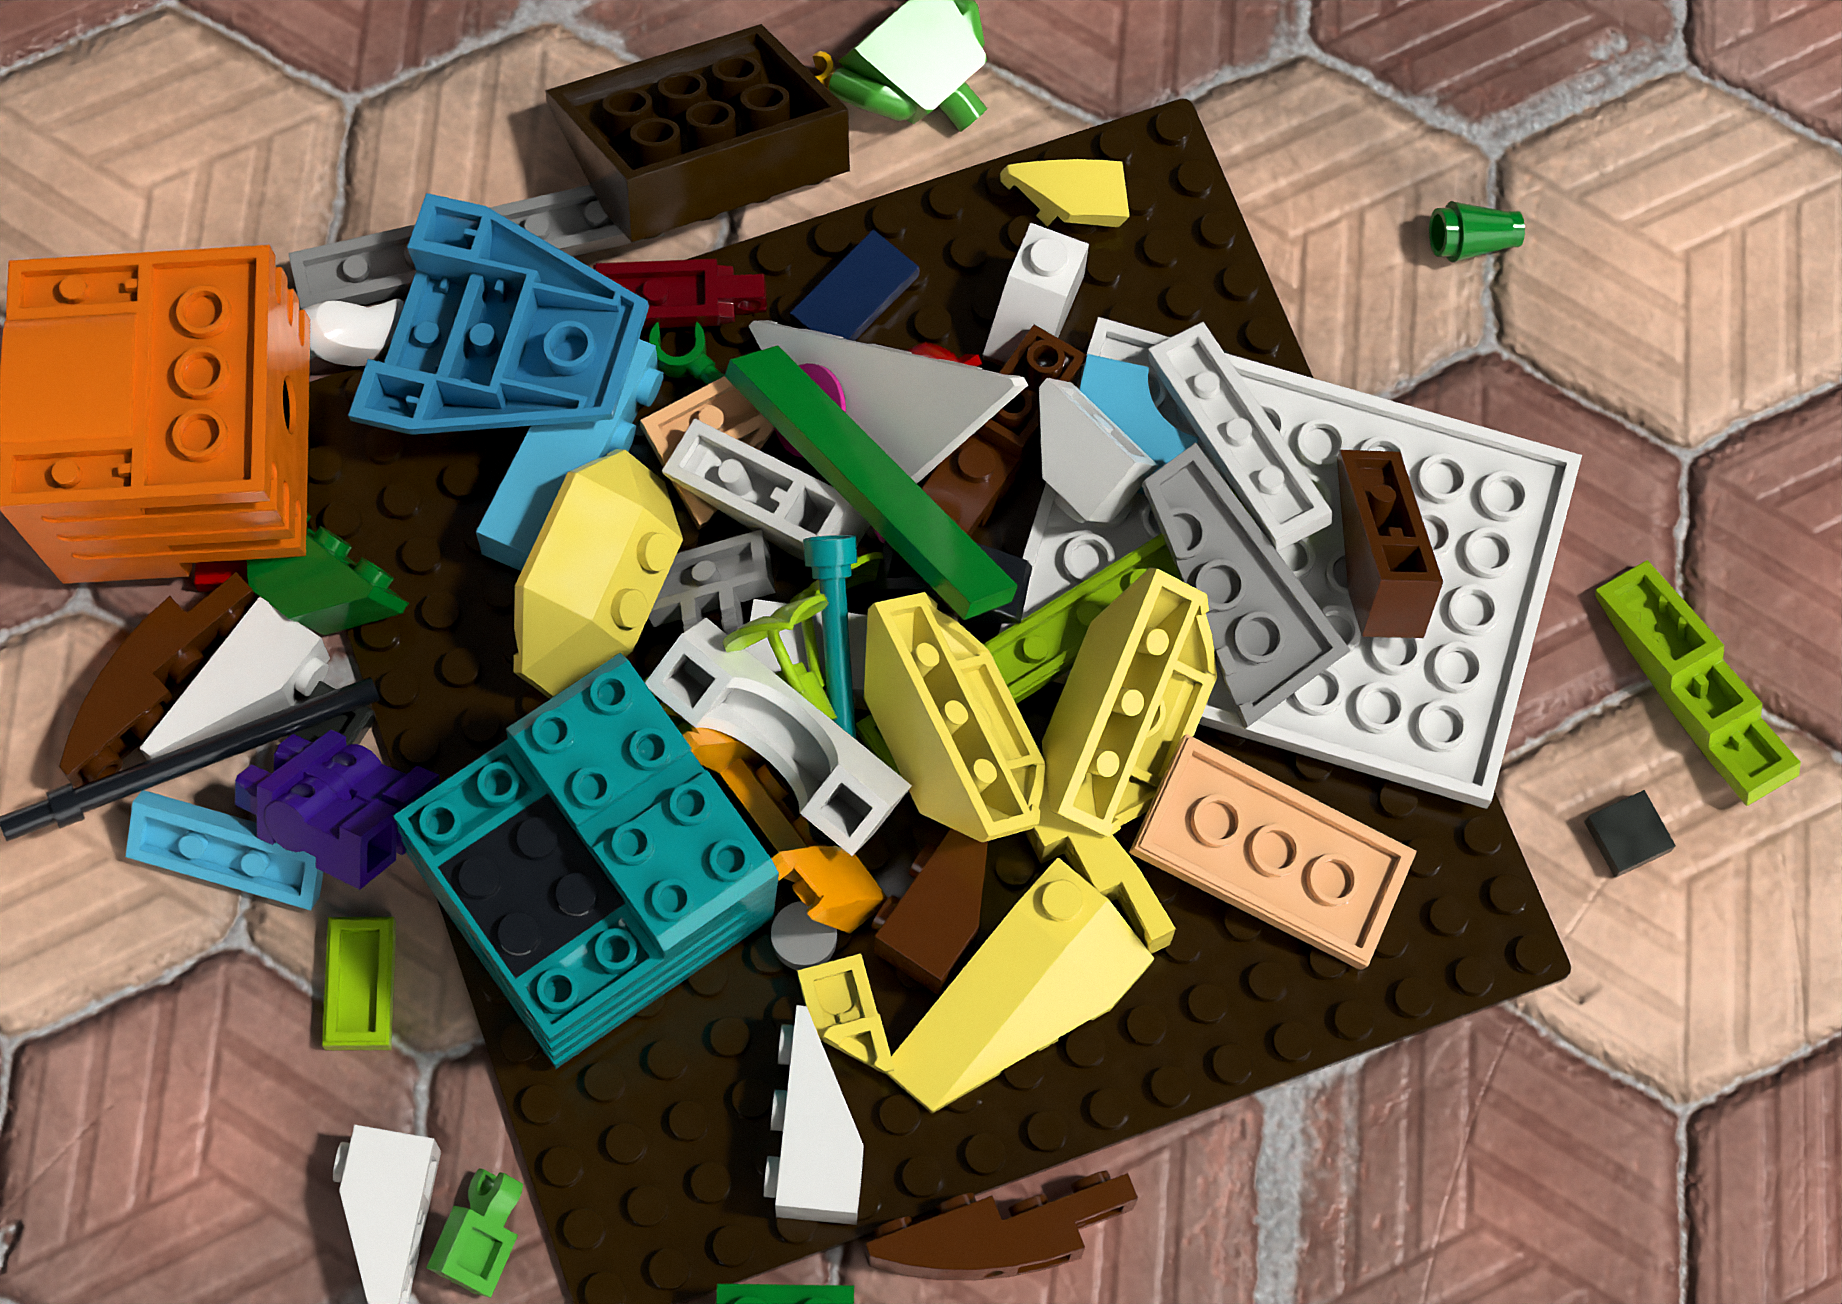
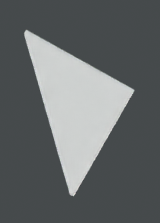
[749,320,1028,484]

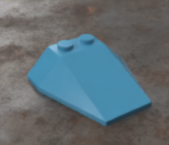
[348,193,649,435]

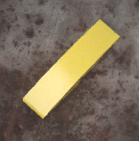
[1024,772,1176,954]

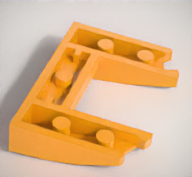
[660,702,888,934]

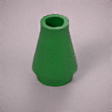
[1429,201,1525,262]

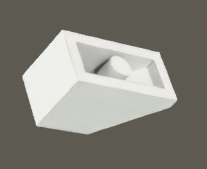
[983,223,1089,367]
[1039,378,1159,523]

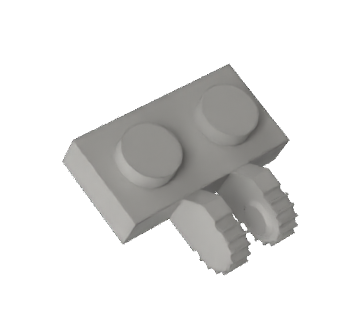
[648,529,775,635]

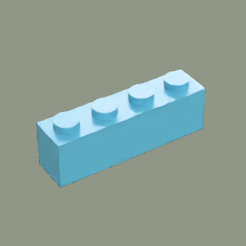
[476,339,663,571]

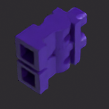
[235,730,439,890]

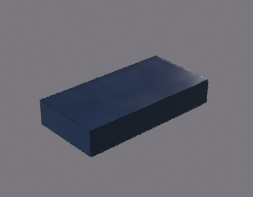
[790,229,919,341]

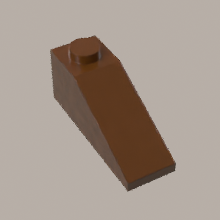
[1337,450,1443,638]

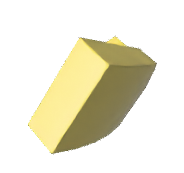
[1000,159,1130,227]
[797,954,895,1073]

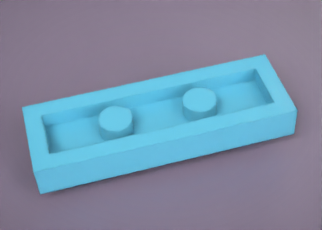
[125,790,324,910]

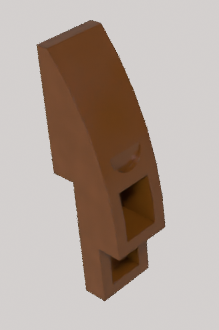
[922,324,1087,537]
[59,572,257,788]
[865,1170,1138,1281]

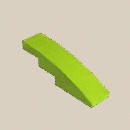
[1595,560,1801,806]

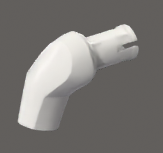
[303,298,405,366]

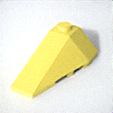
[885,857,1154,1114]

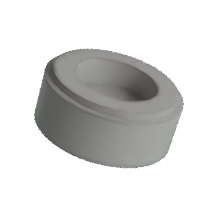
[771,901,837,970]

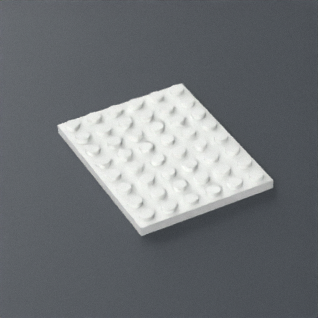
[998,317,1582,809]

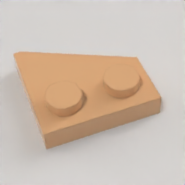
[640,376,775,530]

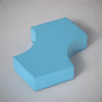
[1079,354,1199,495]

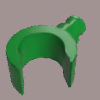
[649,322,725,385]

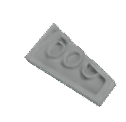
[1141,443,1351,729]

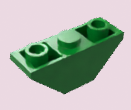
[247,513,409,635]

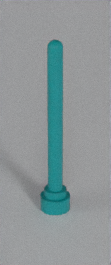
[803,535,857,739]

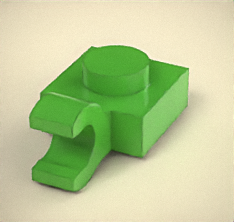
[426,1168,523,1298]

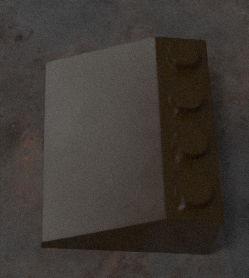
[545,24,850,243]

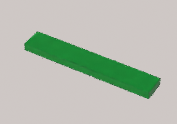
[725,345,1018,620]

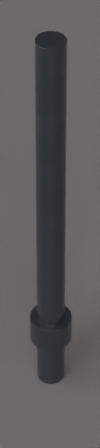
[0,677,380,842]

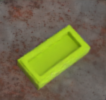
[322,917,396,1051]

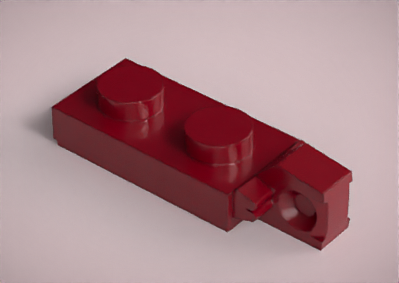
[593,259,767,329]

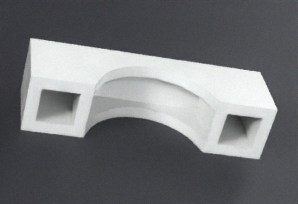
[645,618,912,856]

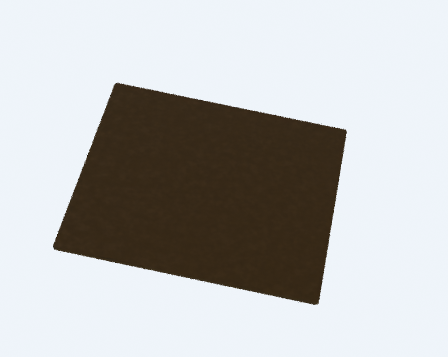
[307,98,1571,1304]

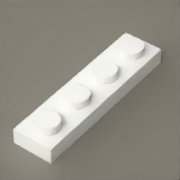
[1148,322,1332,551]

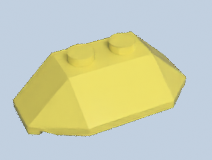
[513,449,683,699]
[1042,567,1217,837]
[864,592,1046,842]

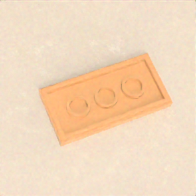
[1129,734,1417,970]

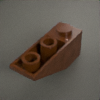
[871,828,988,996]

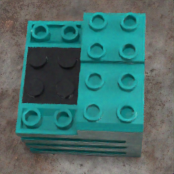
[393,653,779,1069]

